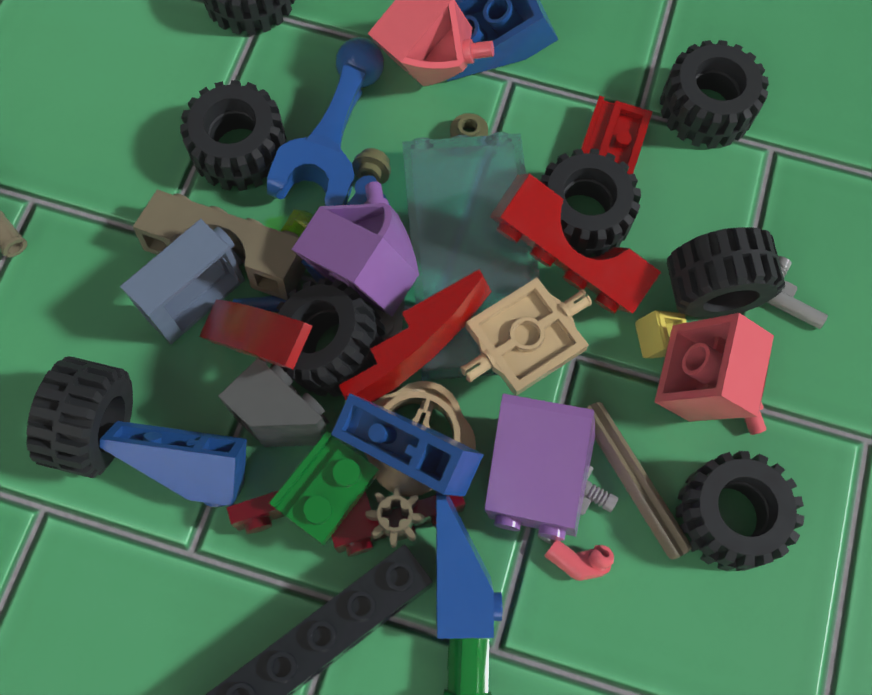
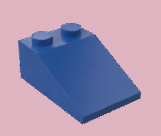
[447,0,559,81]

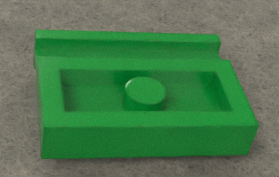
[269,431,380,546]

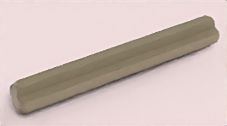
[586,402,692,560]

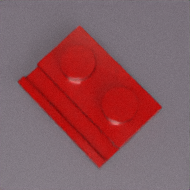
[581,95,653,175]

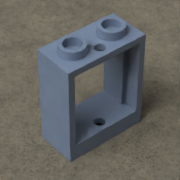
[120,219,245,345]

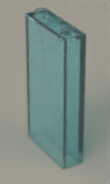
[402,132,540,381]

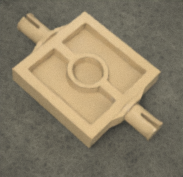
[460,277,592,396]

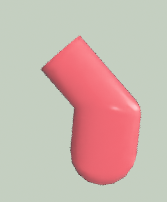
[544,540,614,581]

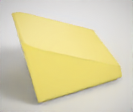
[635,310,687,359]

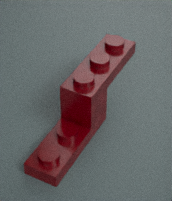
[226,490,465,557]

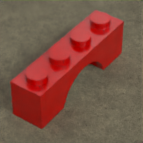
[489,173,661,314]

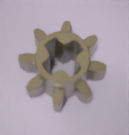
[366,486,425,548]

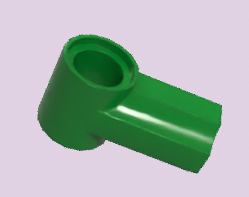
[443,638,492,695]

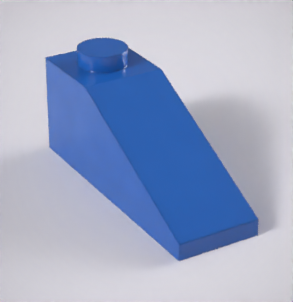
[331,393,484,496]
[100,421,247,507]
[436,491,503,639]

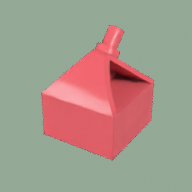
[368,0,494,87]
[654,313,774,435]

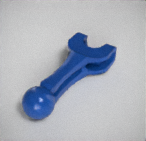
[267,37,384,206]

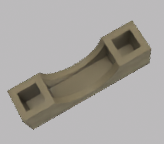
[133,189,306,300]

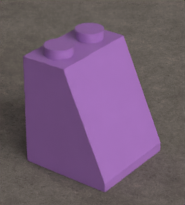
[484,394,596,541]

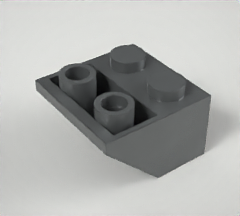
[218,358,329,447]

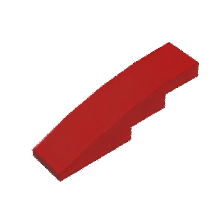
[339,269,492,403]
[199,299,313,369]

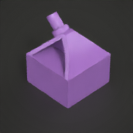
[291,182,419,316]

